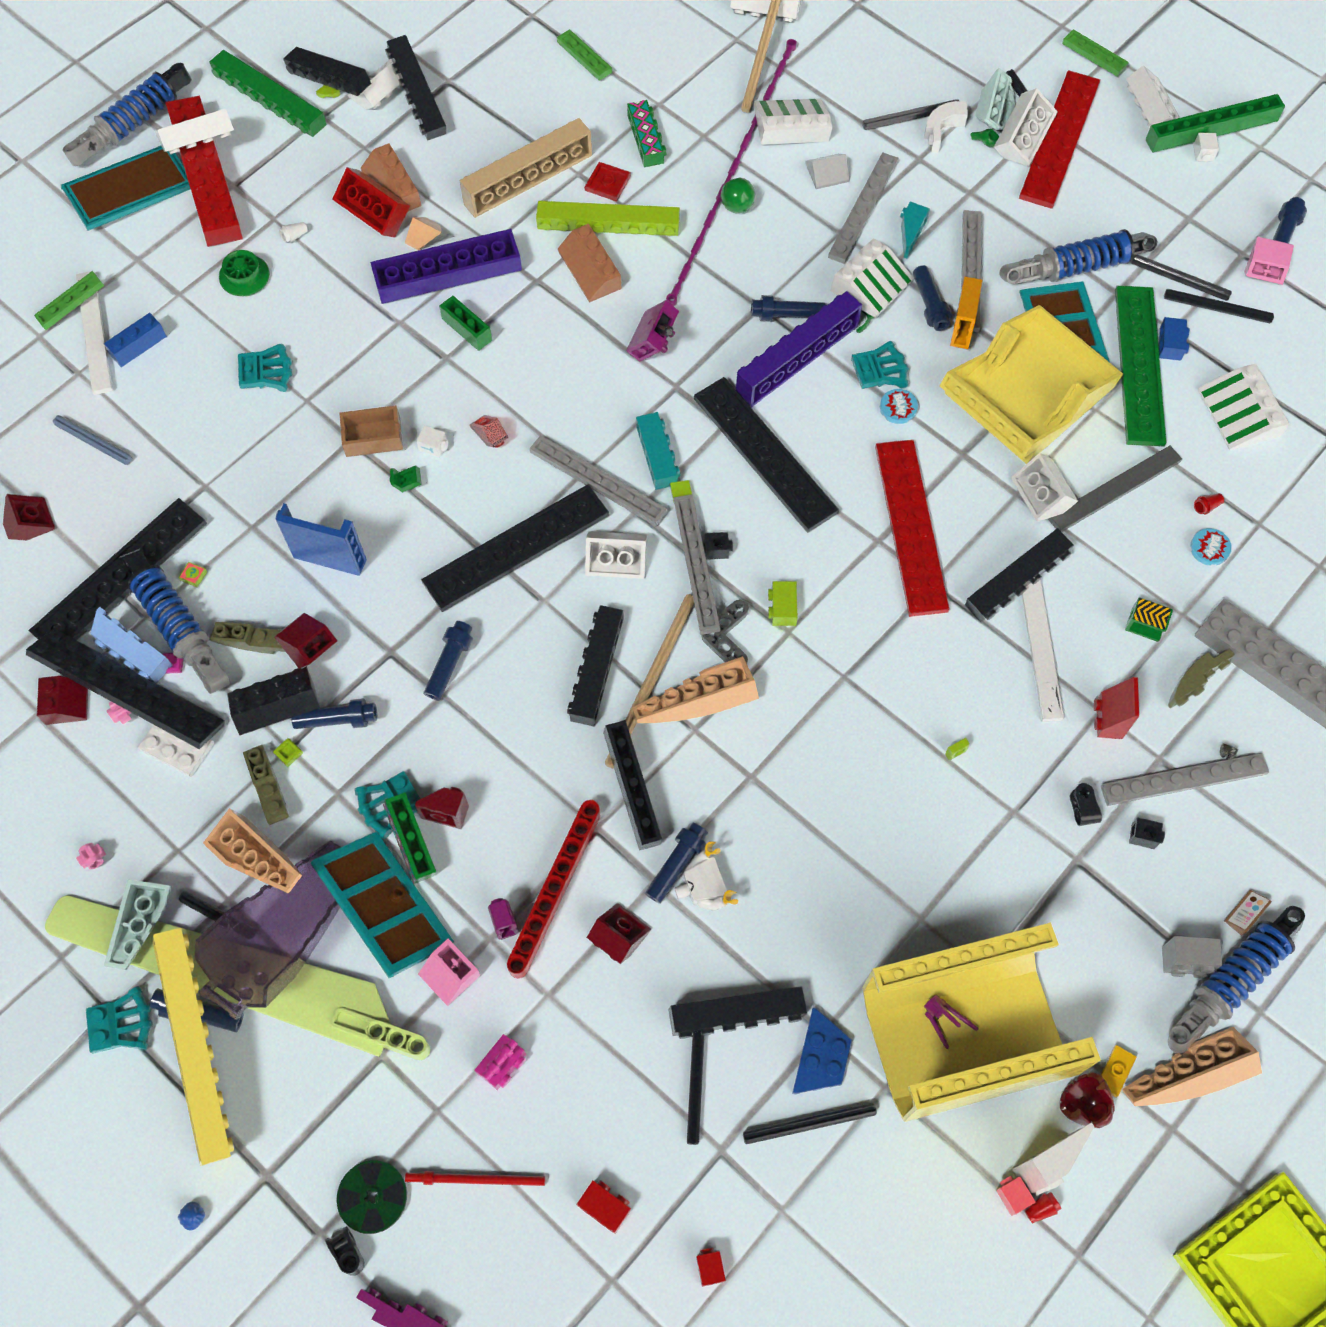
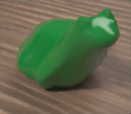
[970,128,999,147]

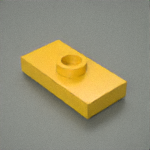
[1101,1045,1137,1097]

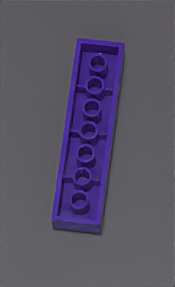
[370,229,522,304]
[736,291,862,408]

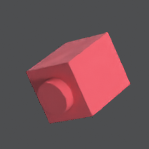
[996,1176,1035,1216]

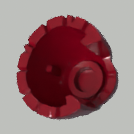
[1059,1072,1115,1128]

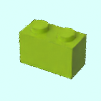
[768,581,798,626]

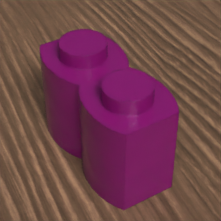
[488,898,519,940]

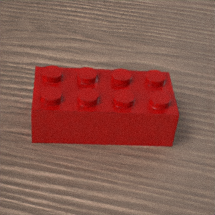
[332,167,410,238]

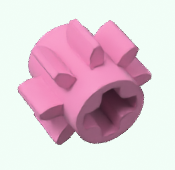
[106,702,131,724]
[76,843,106,870]

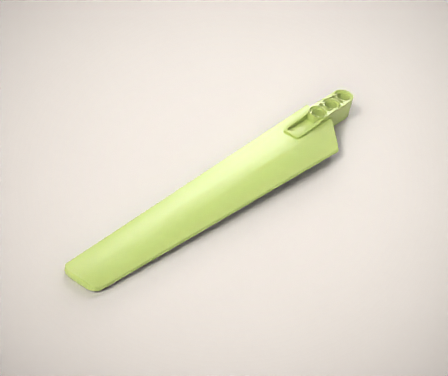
[45,896,431,1060]

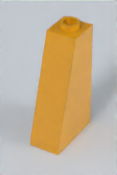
[950,276,983,349]

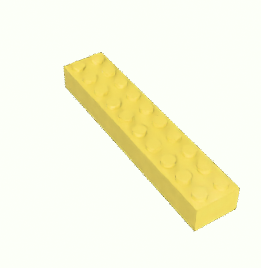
[152,928,234,1166]

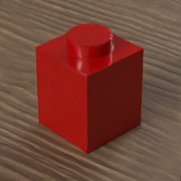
[696,1248,726,1287]

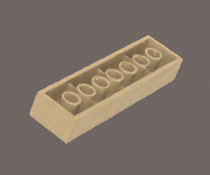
[459,118,592,218]

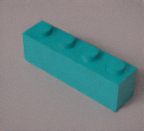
[636,412,680,490]

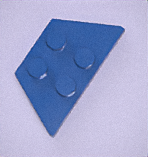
[792,1008,852,1095]

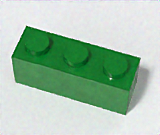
[439,295,492,351]

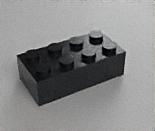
[227,666,320,735]

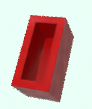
[576,1180,631,1234]

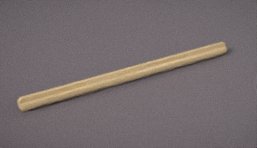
[741,0,781,113]
[605,594,694,769]

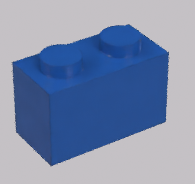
[1159,317,1190,361]

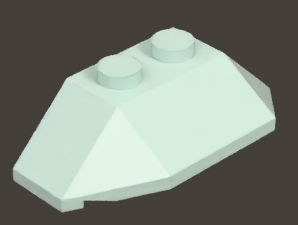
[975,68,1015,130]

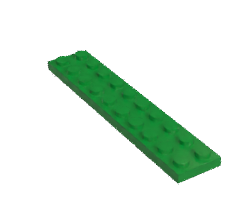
[1115,286,1167,447]

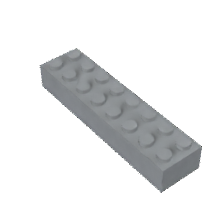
[1194,599,1326,729]

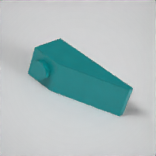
[900,201,930,259]

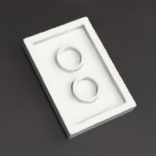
[138,725,214,778]

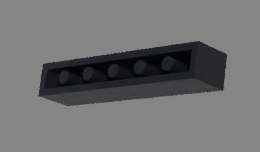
[385,35,446,141]
[283,47,371,96]
[965,528,1074,623]
[567,605,624,727]
[603,720,663,851]
[668,986,807,1039]

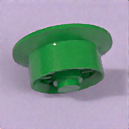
[219,250,270,296]

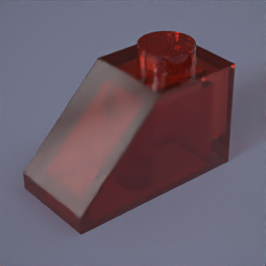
[470,415,509,448]

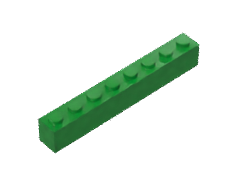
[209,49,327,137]
[1145,94,1285,153]

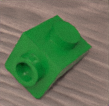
[390,465,422,493]

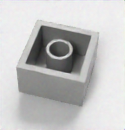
[1162,936,1222,978]

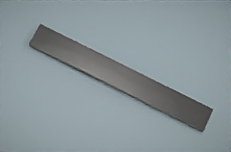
[1048,445,1182,532]

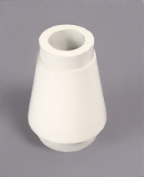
[279,222,308,243]

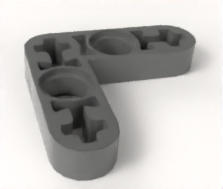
[701,600,749,663]

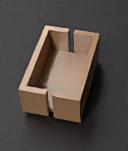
[339,405,403,457]

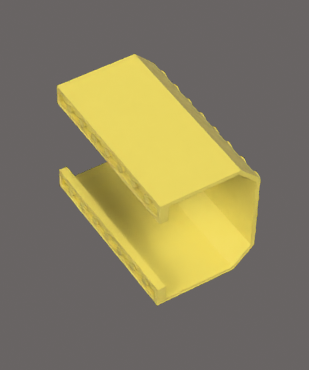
[862,922,1101,1122]

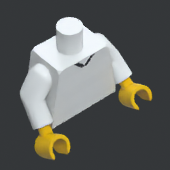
[674,841,738,911]

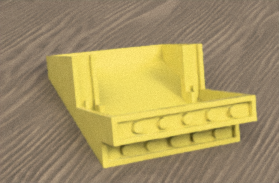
[939,305,1123,464]

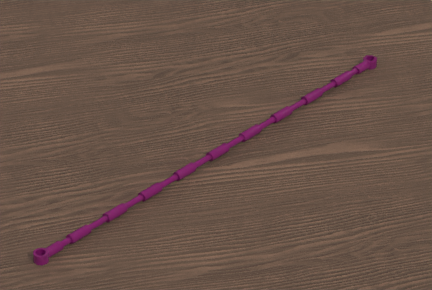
[666,39,797,306]

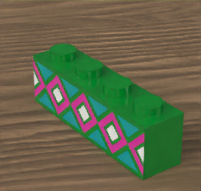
[627,100,667,168]
[383,793,436,884]

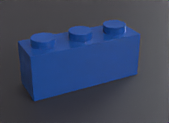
[104,312,167,368]

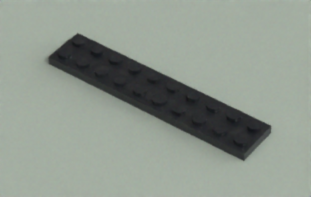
[694,377,839,533]
[421,484,609,612]
[28,498,207,640]
[26,628,225,749]

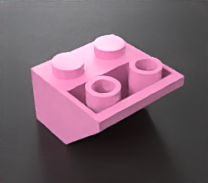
[1244,236,1294,285]
[418,939,481,1006]

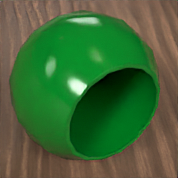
[720,177,756,213]

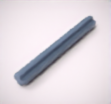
[53,415,132,465]

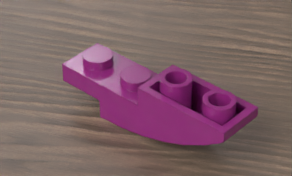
[356,1287,448,1327]

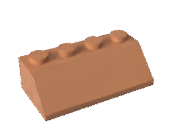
[361,143,421,211]
[558,224,622,303]

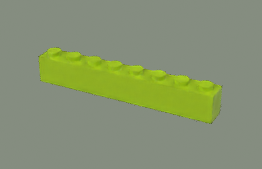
[536,201,680,236]

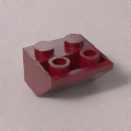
[274,613,338,668]

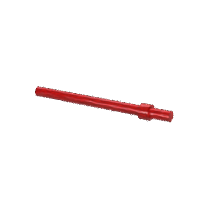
[405,1170,545,1186]

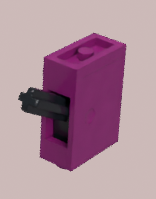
[626,300,679,362]

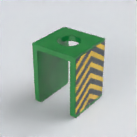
[1125,598,1173,642]

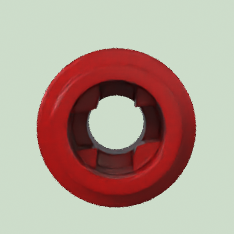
[1194,493,1224,515]
[1025,1192,1062,1224]

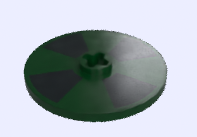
[336,1160,407,1234]

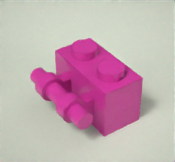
[474,1034,526,1091]

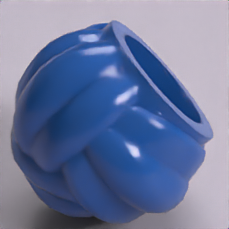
[178,1202,205,1230]

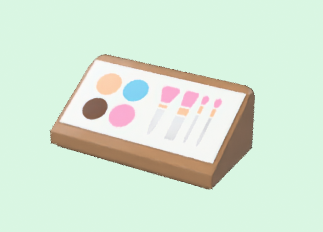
[1224,890,1272,936]

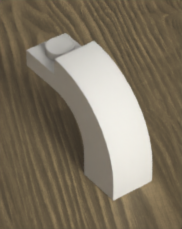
[924,101,968,153]

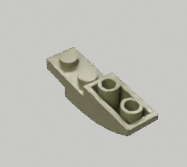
[210,622,285,654]
[1168,648,1235,709]
[243,744,289,825]

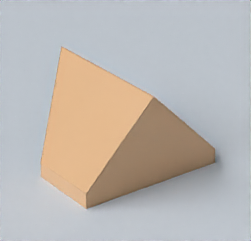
[405,217,442,250]

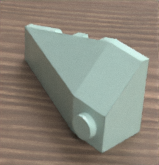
[104,879,171,970]

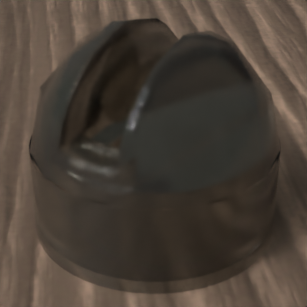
[1219,743,1239,760]

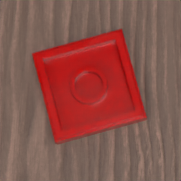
[585,162,631,202]

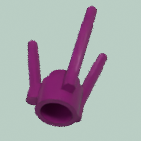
[924,995,978,1049]

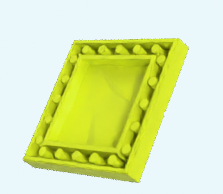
[1172,1172,1326,1327]

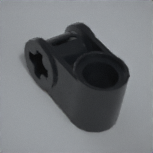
[1070,783,1102,826]
[325,1226,365,1276]

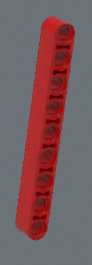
[507,800,600,979]

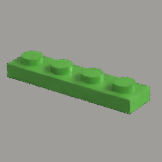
[557,29,612,81]
[1062,29,1129,77]
[34,271,104,330]

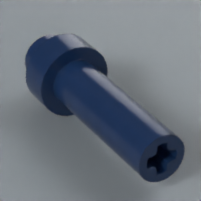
[1273,197,1307,243]
[913,265,952,331]
[751,295,826,322]
[423,621,473,701]
[291,698,377,729]
[645,822,708,904]
[150,988,244,1033]

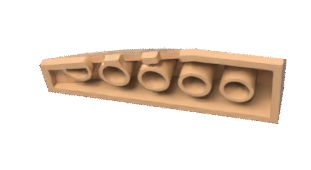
[632,656,759,723]
[203,808,302,893]
[1123,1027,1262,1106]

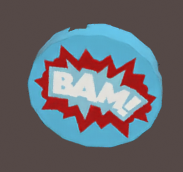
[880,389,918,424]
[1190,528,1231,566]

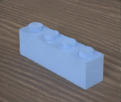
[90,607,172,683]

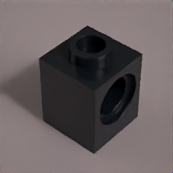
[704,532,733,560]
[1129,817,1165,849]

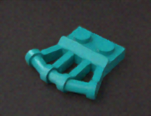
[851,341,909,389]
[238,344,292,392]
[355,771,421,839]
[86,986,152,1054]

